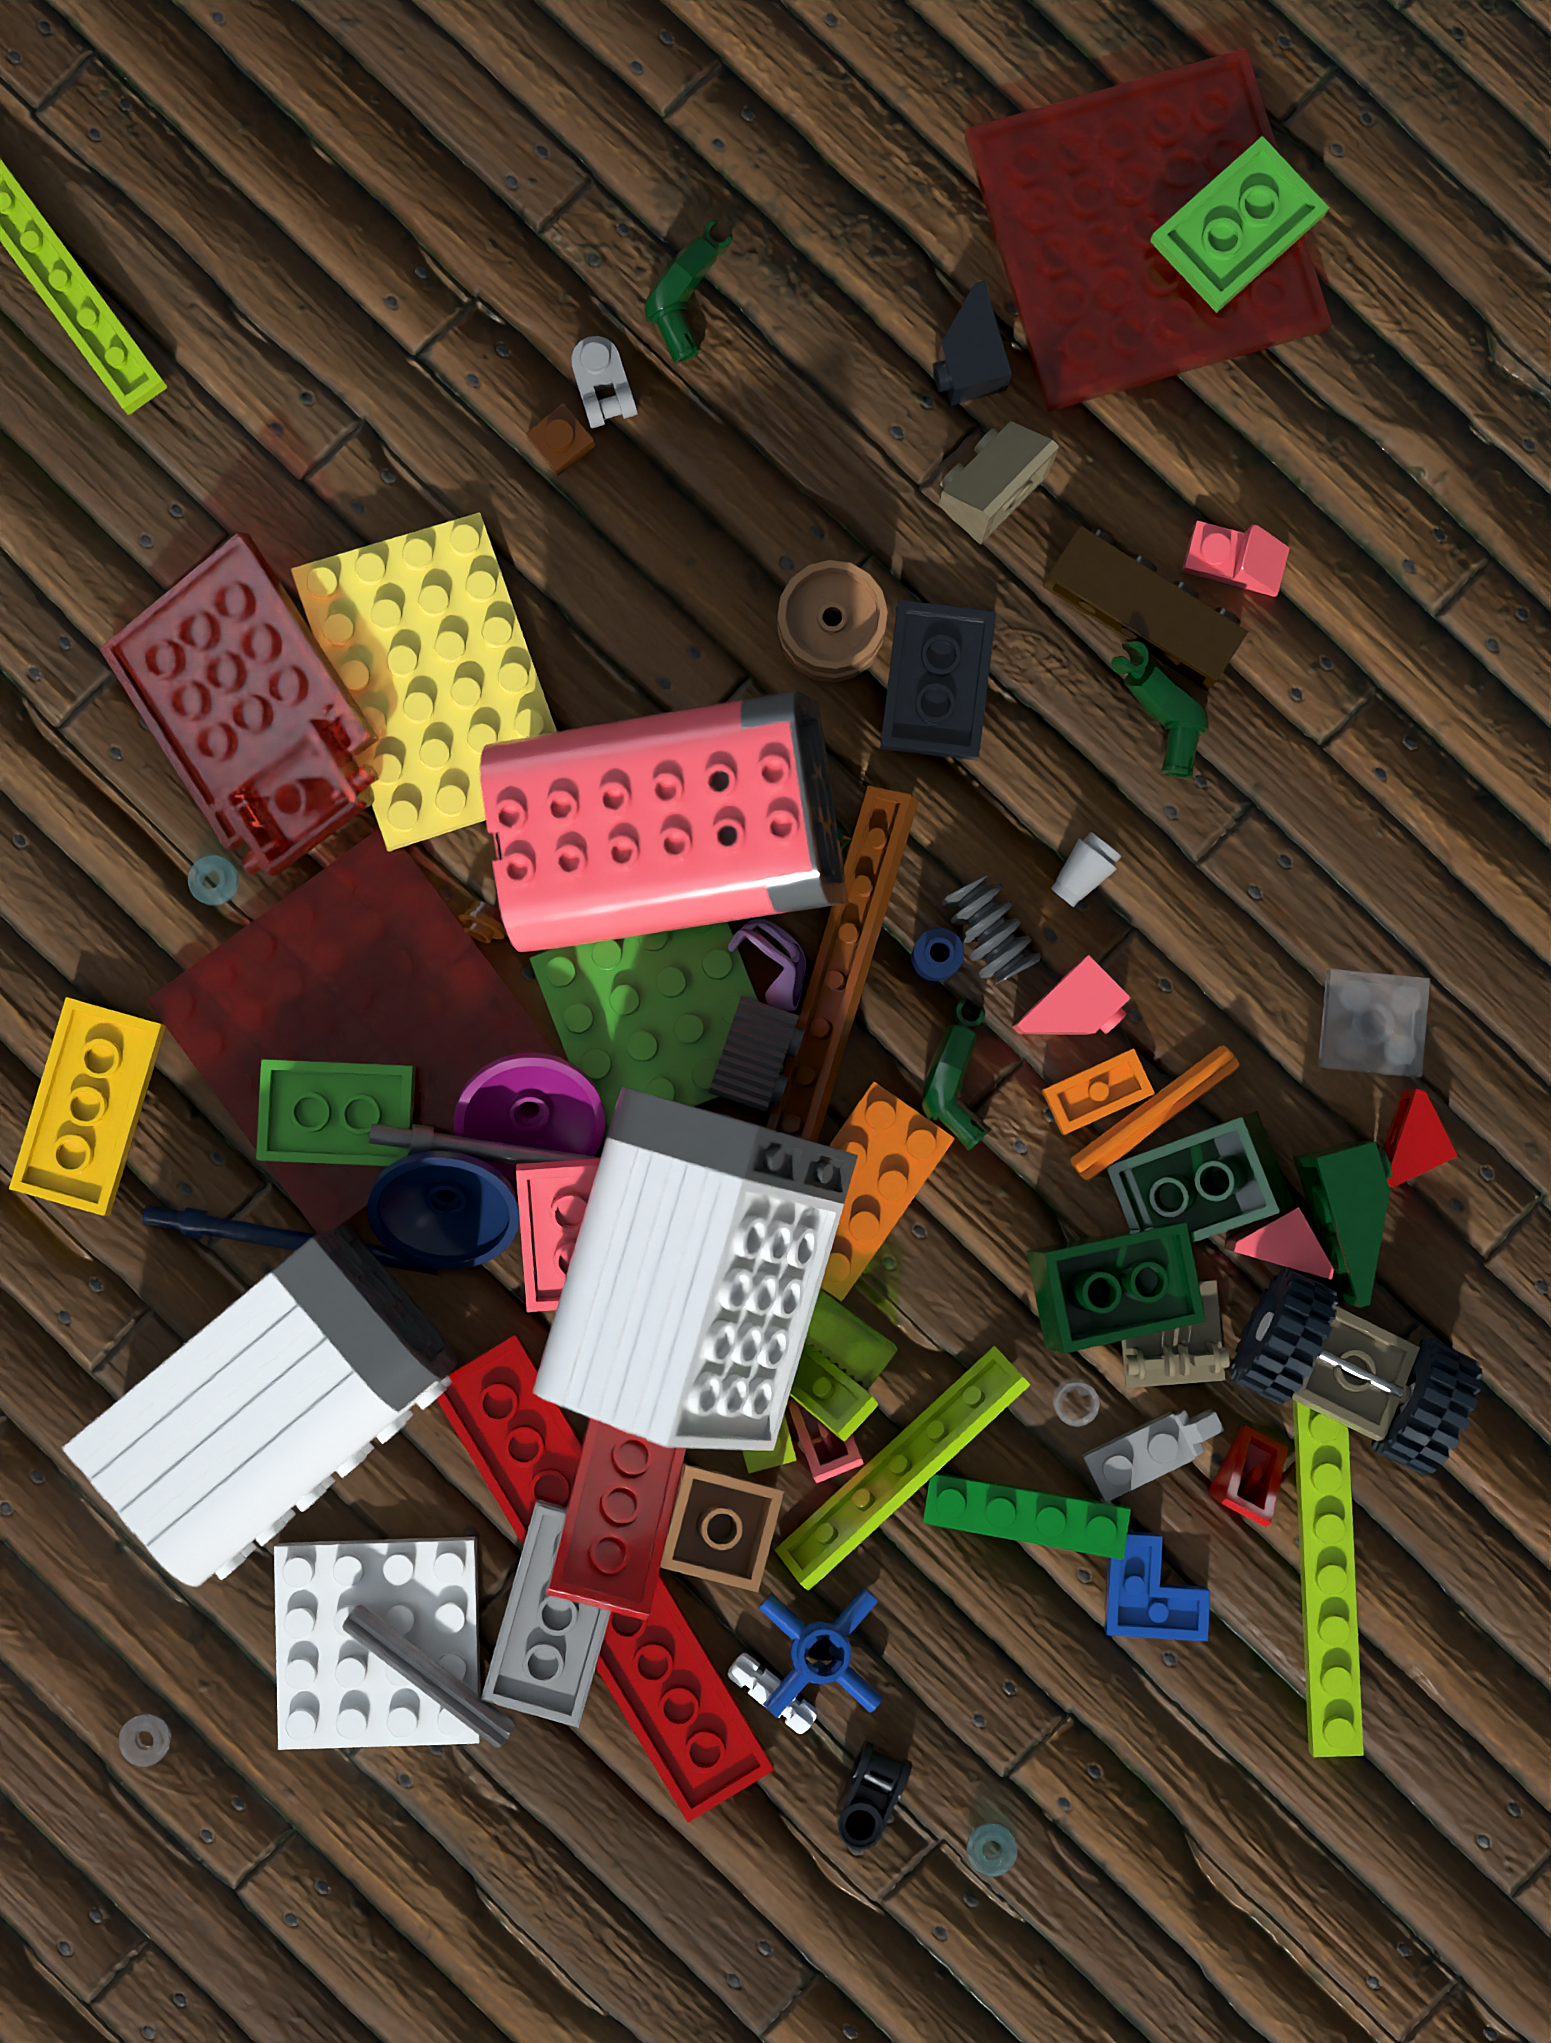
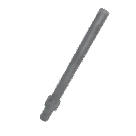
[368,1123,601,1165]

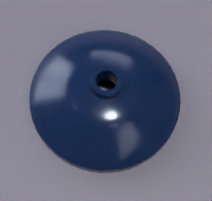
[367,1151,520,1270]

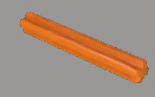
[1070,1045,1240,1181]

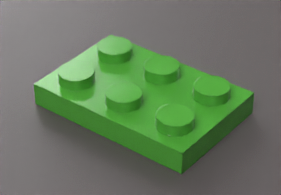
[1150,136,1330,313]
[256,1059,416,1166]

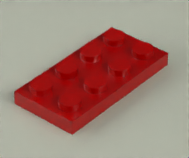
[546,1417,686,1620]

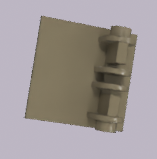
[1121,1280,1229,1388]

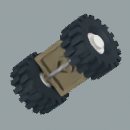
[1230,1267,1483,1476]

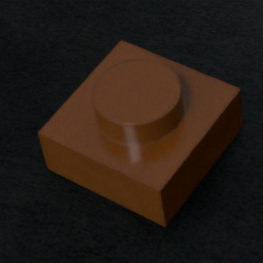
[526,403,596,476]

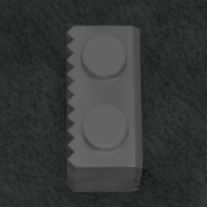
[709,996,805,1112]

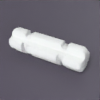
[727,1653,818,1734]

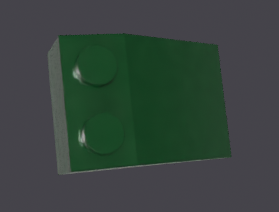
[1107,1110,1294,1243]
[1293,1141,1392,1307]
[1026,1222,1206,1354]

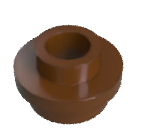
[459,900,507,943]

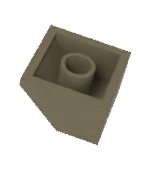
[939,421,1060,545]

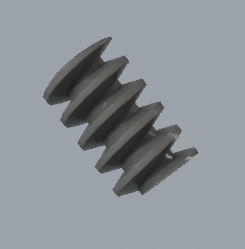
[941,874,1041,987]

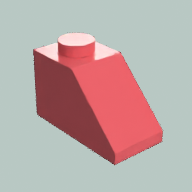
[1012,955,1131,1035]

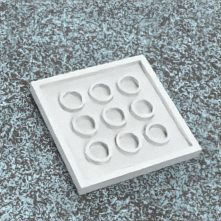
[274,1537,482,1750]

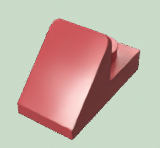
[1182,521,1290,597]

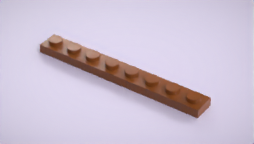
[766,786,919,1143]

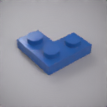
[1104,1531,1210,1641]

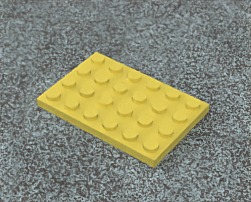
[291,512,557,851]

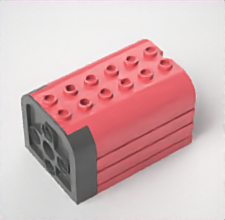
[480,690,849,952]

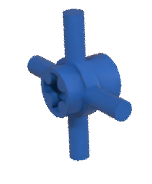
[758,1588,883,1718]

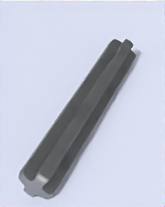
[342,1605,515,1748]

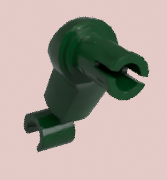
[644,220,733,364]
[1111,641,1209,779]
[922,999,992,1151]

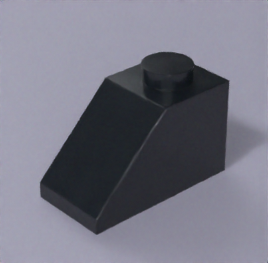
[933,281,1012,406]

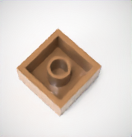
[660,1463,784,1592]

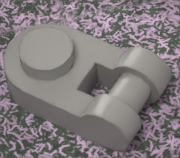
[571,336,638,429]

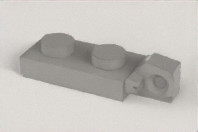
[1082,1409,1224,1502]

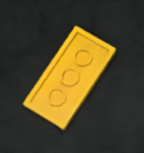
[9,997,166,1216]

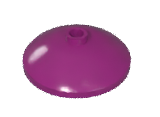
[454,1053,606,1189]

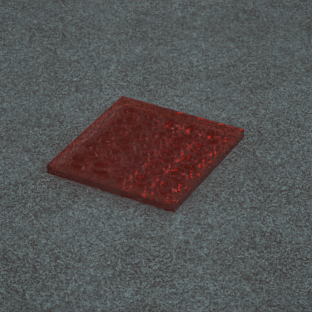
[964,48,1332,412]
[147,828,560,1235]

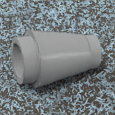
[1051,832,1121,907]

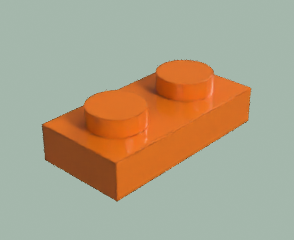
[1042,1048,1155,1135]

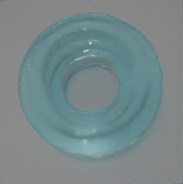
[188,855,239,905]
[966,1823,1017,1877]

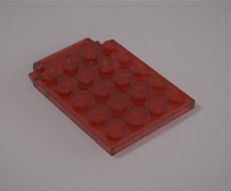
[99,532,379,876]

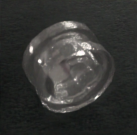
[1052,1378,1100,1427]

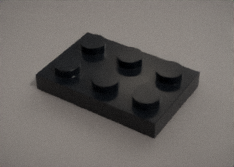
[880,600,996,761]

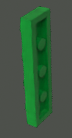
[923,1472,1131,1560]

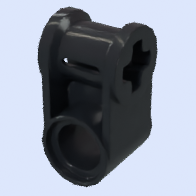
[836,1740,912,1850]

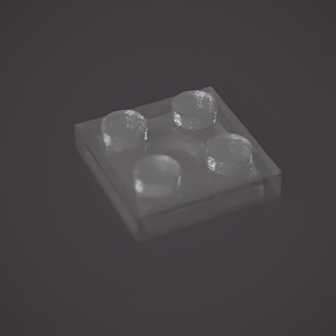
[1318,969,1430,1078]

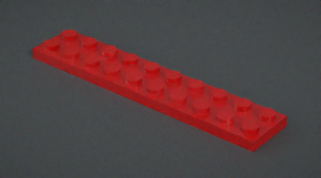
[437,1333,774,1823]

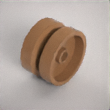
[777,560,888,683]

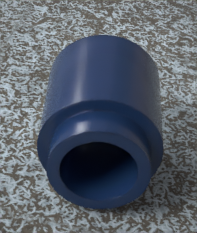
[911,928,964,981]

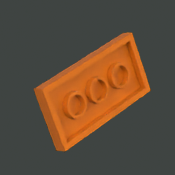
[820,1081,955,1302]

